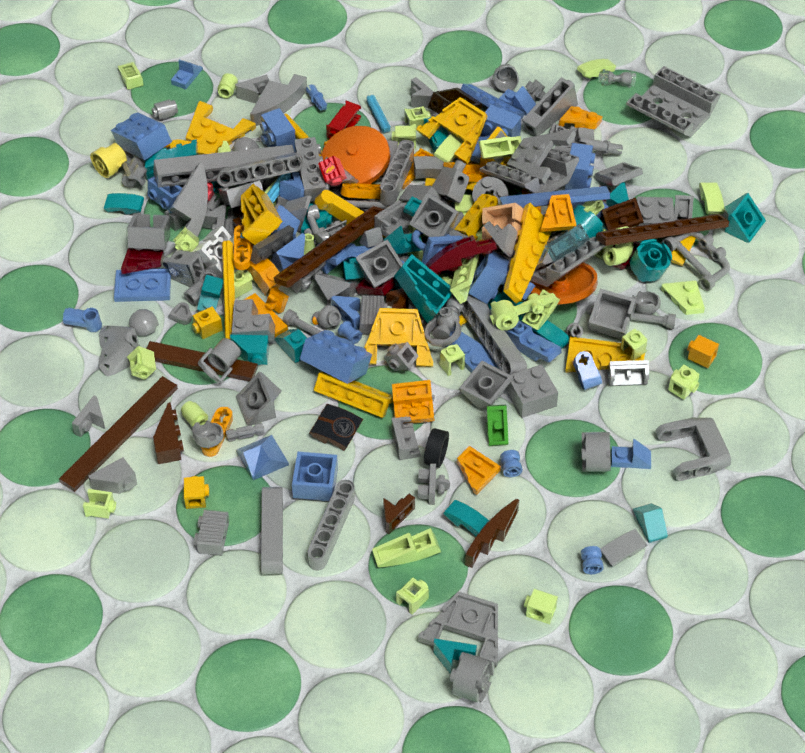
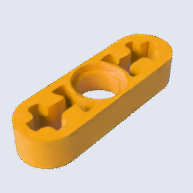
[340,183,380,199]
[233,225,251,270]
[201,407,233,457]

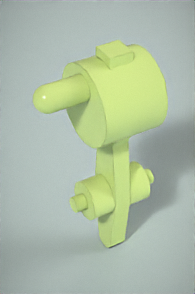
[490,293,556,330]

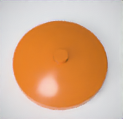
[321,126,391,184]
[529,263,598,304]

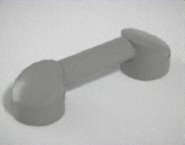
[307,204,329,244]

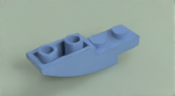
[505,321,562,363]

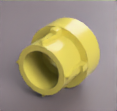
[90,143,127,178]

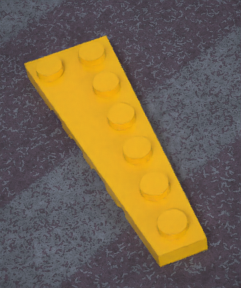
[503,203,552,303]

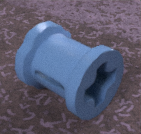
[338,321,362,345]

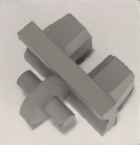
[122,157,147,188]
[418,464,450,505]

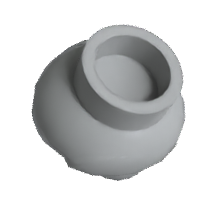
[312,305,341,328]

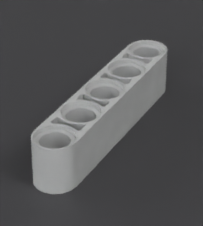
[380,140,414,206]
[217,153,303,187]
[308,479,355,571]
[261,487,283,574]

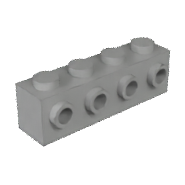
[294,137,329,202]

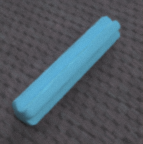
[366,95,391,133]

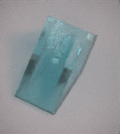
[544,224,590,262]

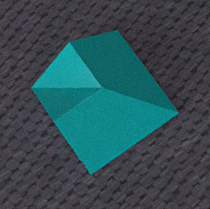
[724,193,766,243]

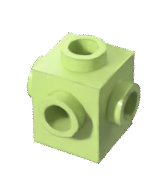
[668,365,700,400]

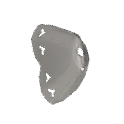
[99,325,140,376]

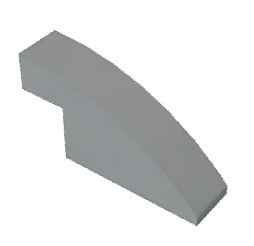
[250,74,307,126]
[169,162,208,237]

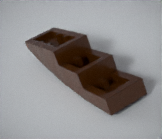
[465,499,520,568]

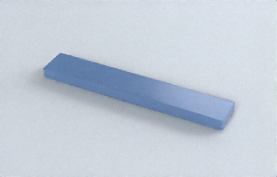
[499,186,610,208]

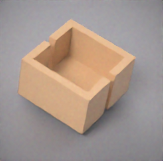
[482,203,524,249]

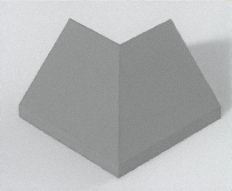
[356,239,403,288]
[315,273,360,300]
[459,361,514,409]
[236,372,282,425]

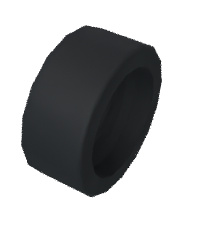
[424,428,449,468]

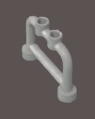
[661,232,730,291]

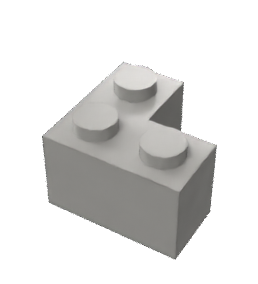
[232,299,275,342]

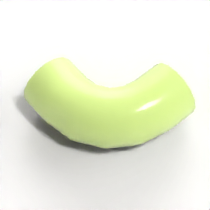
[603,226,634,266]

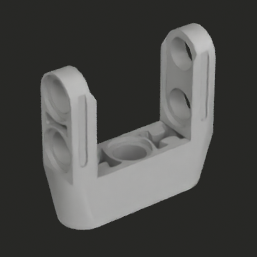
[656,417,731,481]

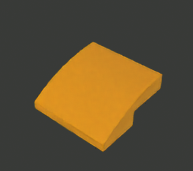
[443,162,489,182]
[392,380,435,424]

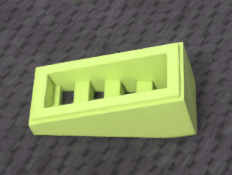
[118,62,143,90]

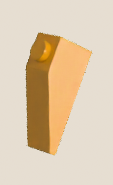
[239,243,281,296]

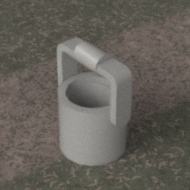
[198,338,241,383]

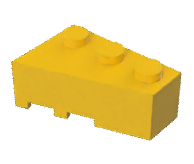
[241,183,283,245]

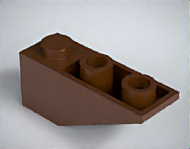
[153,402,184,464]

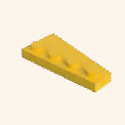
[565,336,645,373]

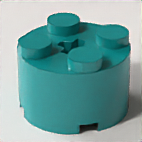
[572,204,605,245]
[629,239,672,282]

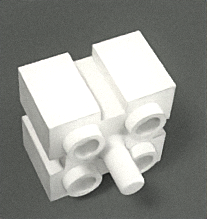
[192,226,240,278]

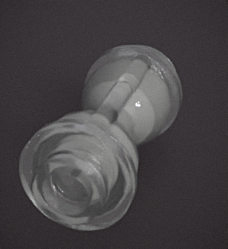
[598,69,636,88]

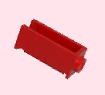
[326,100,361,139]

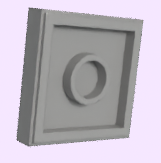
[595,162,643,186]

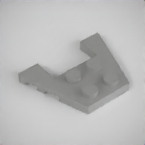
[507,129,576,184]
[418,591,498,667]

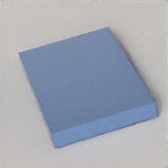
[114,269,171,302]

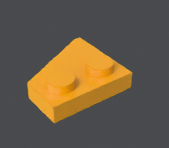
[559,106,603,129]
[540,194,577,232]
[457,446,501,495]

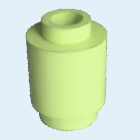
[217,73,238,98]
[181,401,208,427]

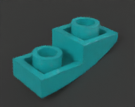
[104,193,144,214]
[443,500,489,536]

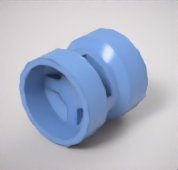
[500,450,523,477]
[581,546,604,575]

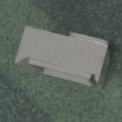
[218,180,263,208]

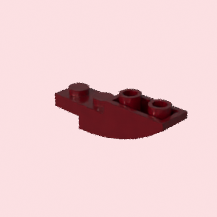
[425,235,497,275]

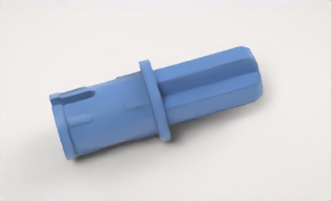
[306,84,328,111]

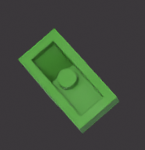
[486,404,509,446]

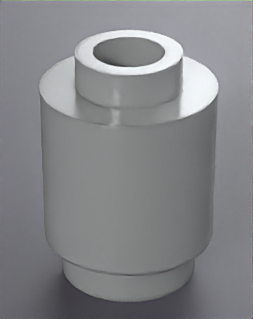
[152,99,178,120]

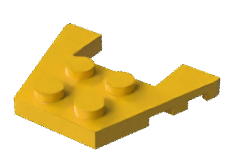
[416,97,488,164]
[186,101,256,149]
[364,308,433,367]

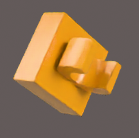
[265,287,289,313]

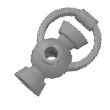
[425,298,464,347]

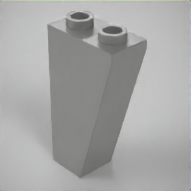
[522,77,578,136]

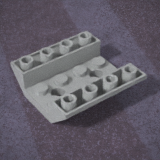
[626,66,721,137]
[479,149,579,194]
[504,230,606,287]

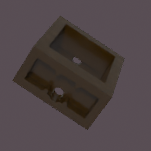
[428,88,482,114]

